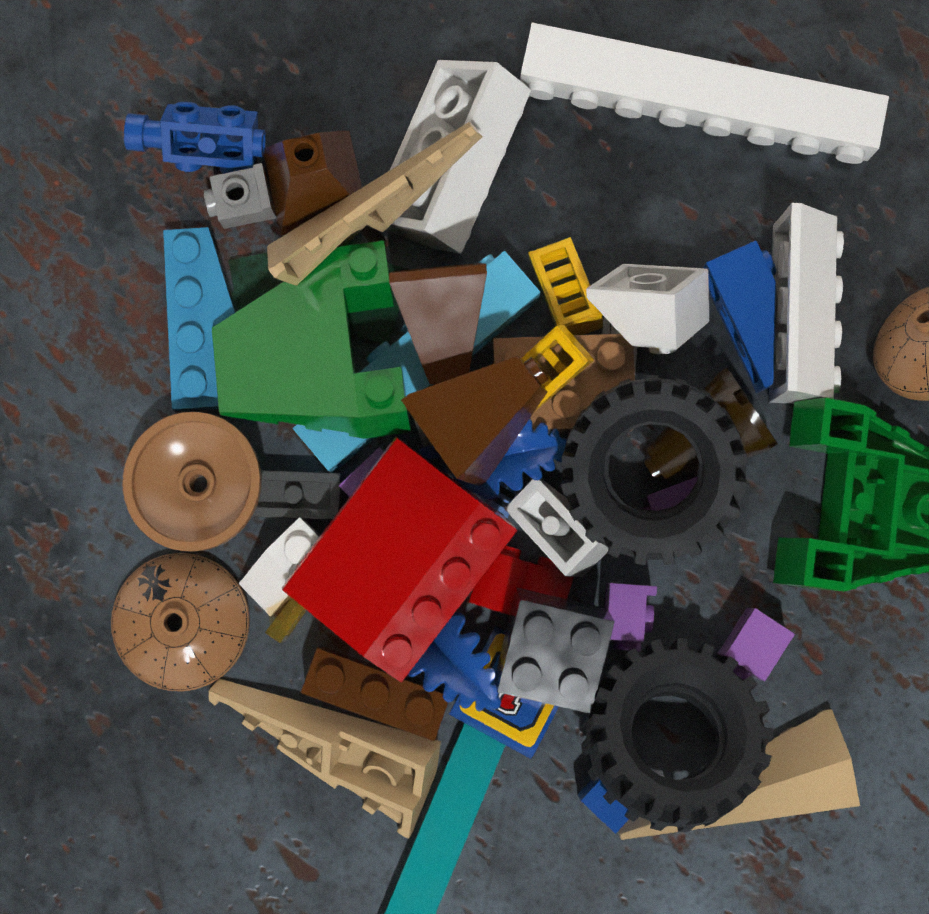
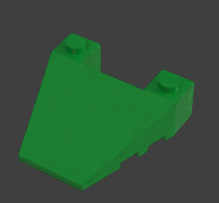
[212,241,411,439]
[773,397,929,592]

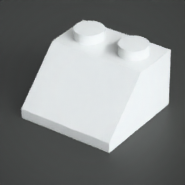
[586,264,709,354]

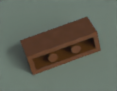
[300,646,448,741]

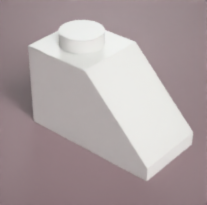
[504,478,608,577]
[239,517,321,616]

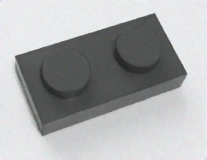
[252,471,342,520]

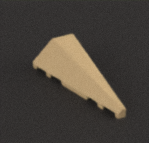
[267,122,483,286]
[209,679,441,839]
[618,709,860,840]

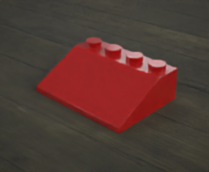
[281,437,517,683]

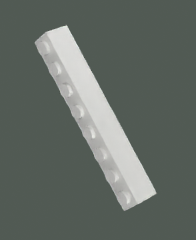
[520,23,889,164]

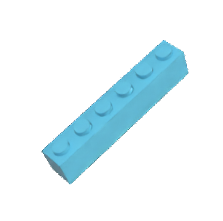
[292,251,541,473]

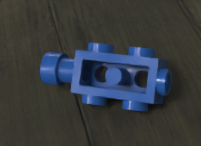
[124,102,266,174]

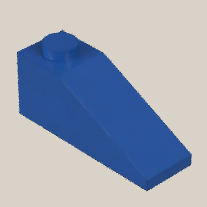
[703,241,776,394]

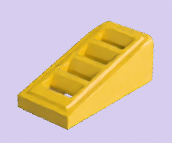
[528,237,603,336]
[521,325,594,412]

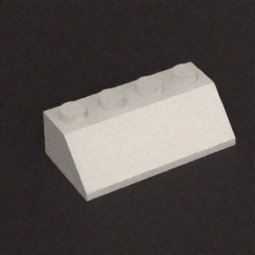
[386,60,531,254]
[769,203,844,404]

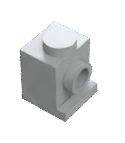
[204,163,276,229]

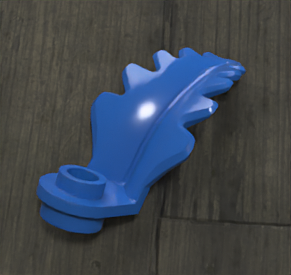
[416,419,567,500]
[407,612,501,711]

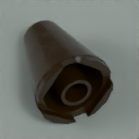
[644,368,779,486]

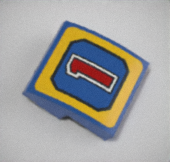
[449,626,559,759]

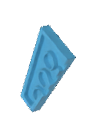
[163,227,236,411]

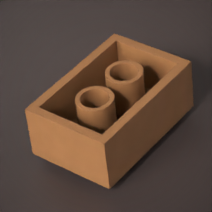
[492,334,635,434]

